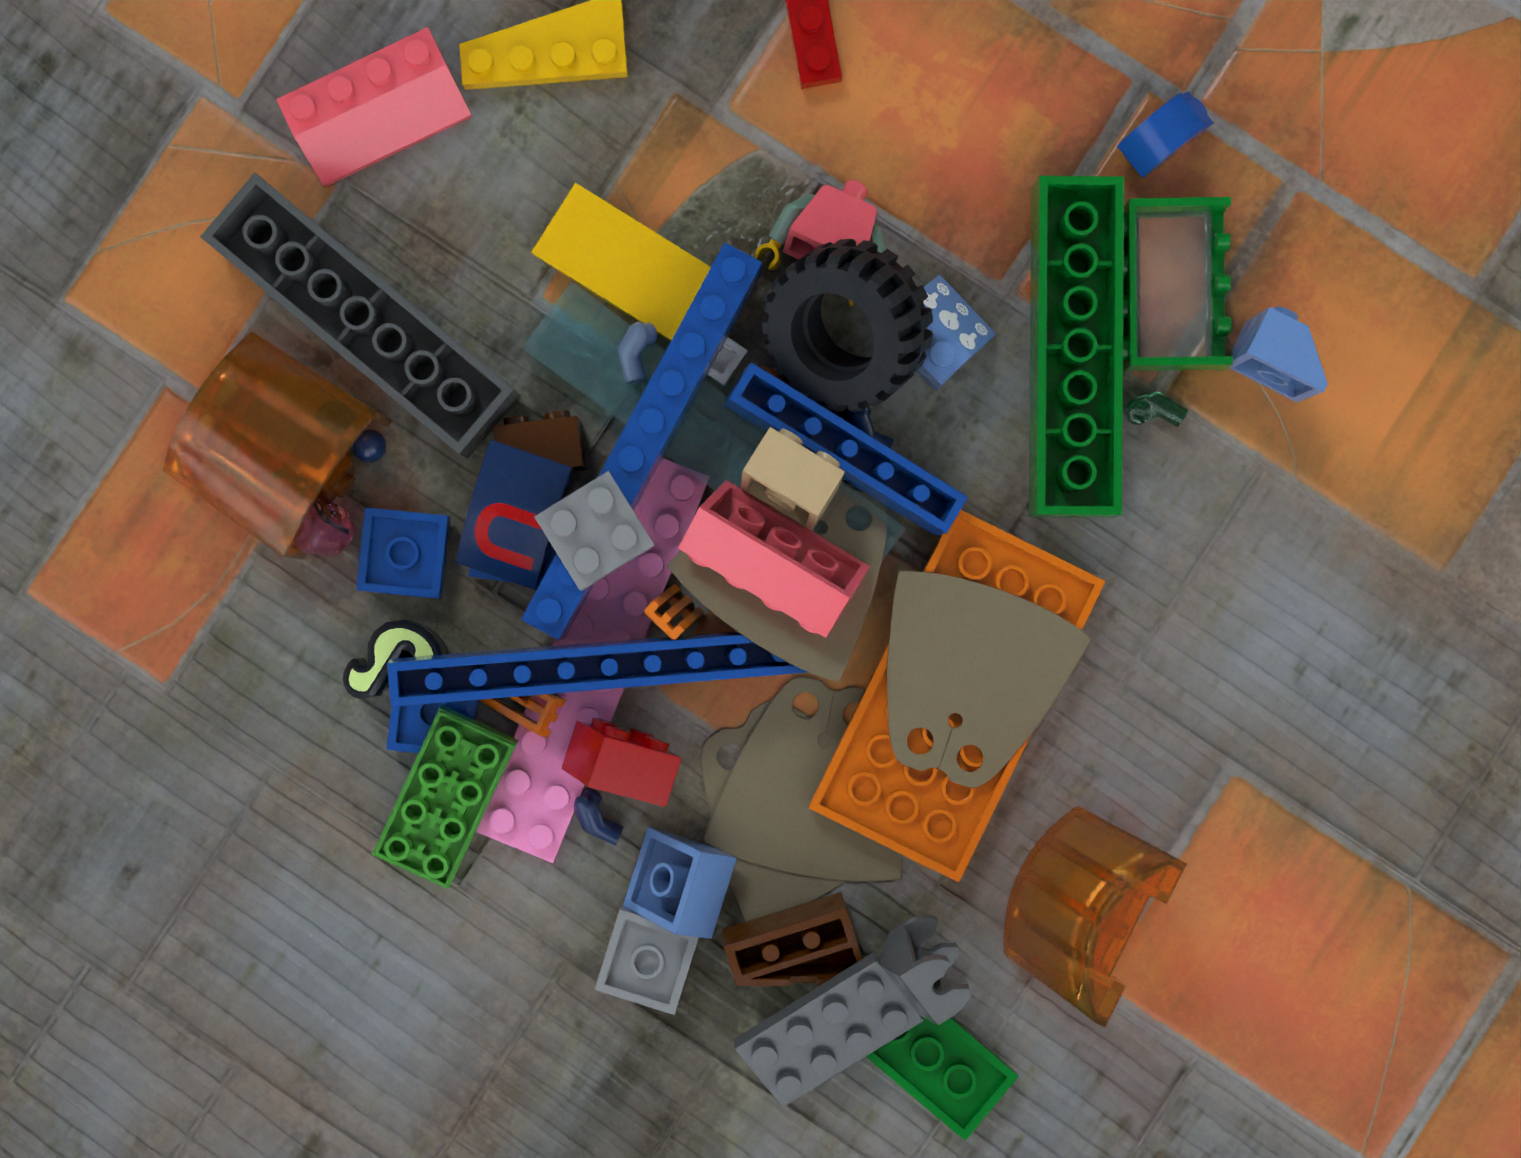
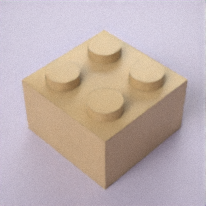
[740,427,845,531]

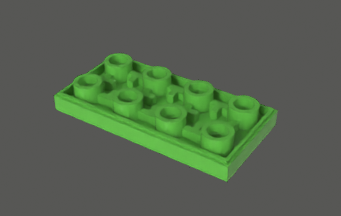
[372,705,519,889]

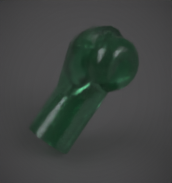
[1125,391,1188,427]

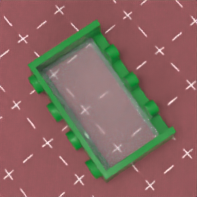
[1123,197,1233,372]

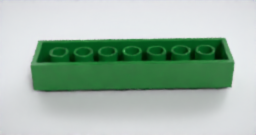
[1029,176,1124,518]

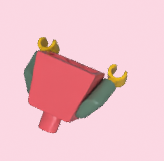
[755,180,886,307]

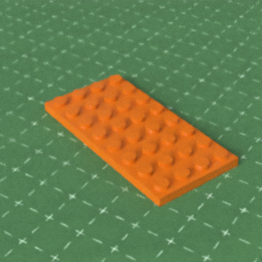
[808,510,1106,882]

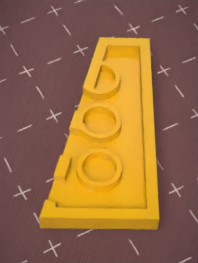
[459,0,628,90]

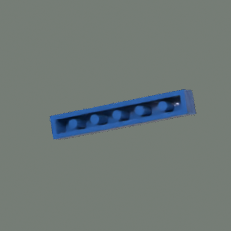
[723,362,968,536]

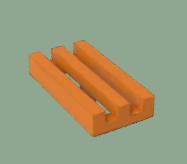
[644,584,704,640]
[479,693,566,738]

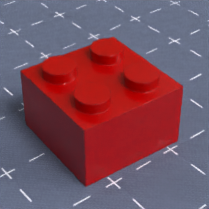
[561,717,682,807]

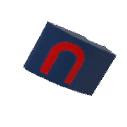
[456,439,575,590]

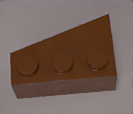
[722,892,863,986]

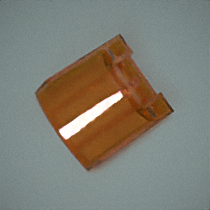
[163,332,392,560]
[1003,806,1187,1027]

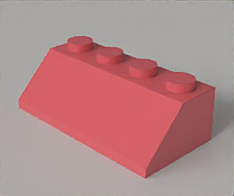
[276,27,472,187]
[678,480,870,638]

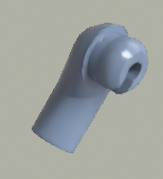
[618,322,657,384]

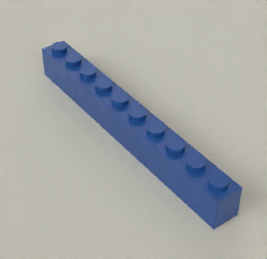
[521,242,762,640]
[387,632,808,707]

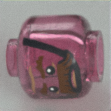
[287,500,355,557]

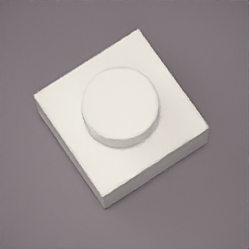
[708,337,748,387]

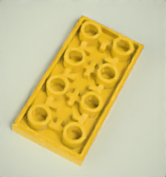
[531,182,711,342]

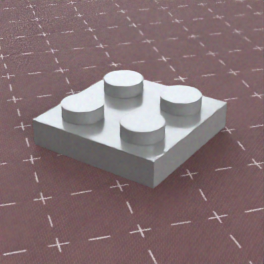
[534,471,655,591]
[594,907,699,1015]

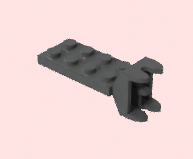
[734,914,971,1107]

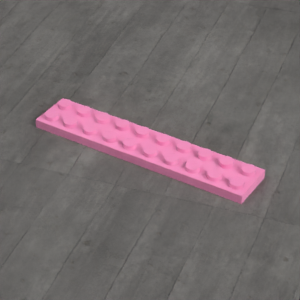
[476,458,710,863]

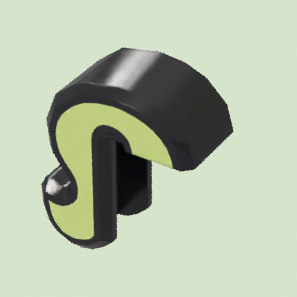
[343,620,448,699]

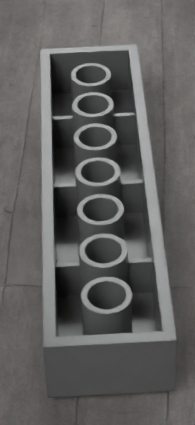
[200,173,521,459]

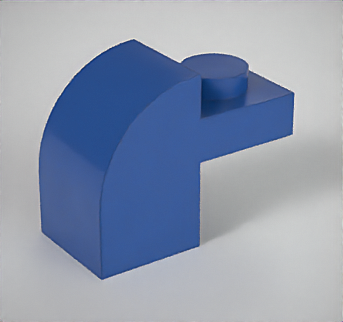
[1117,91,1214,178]

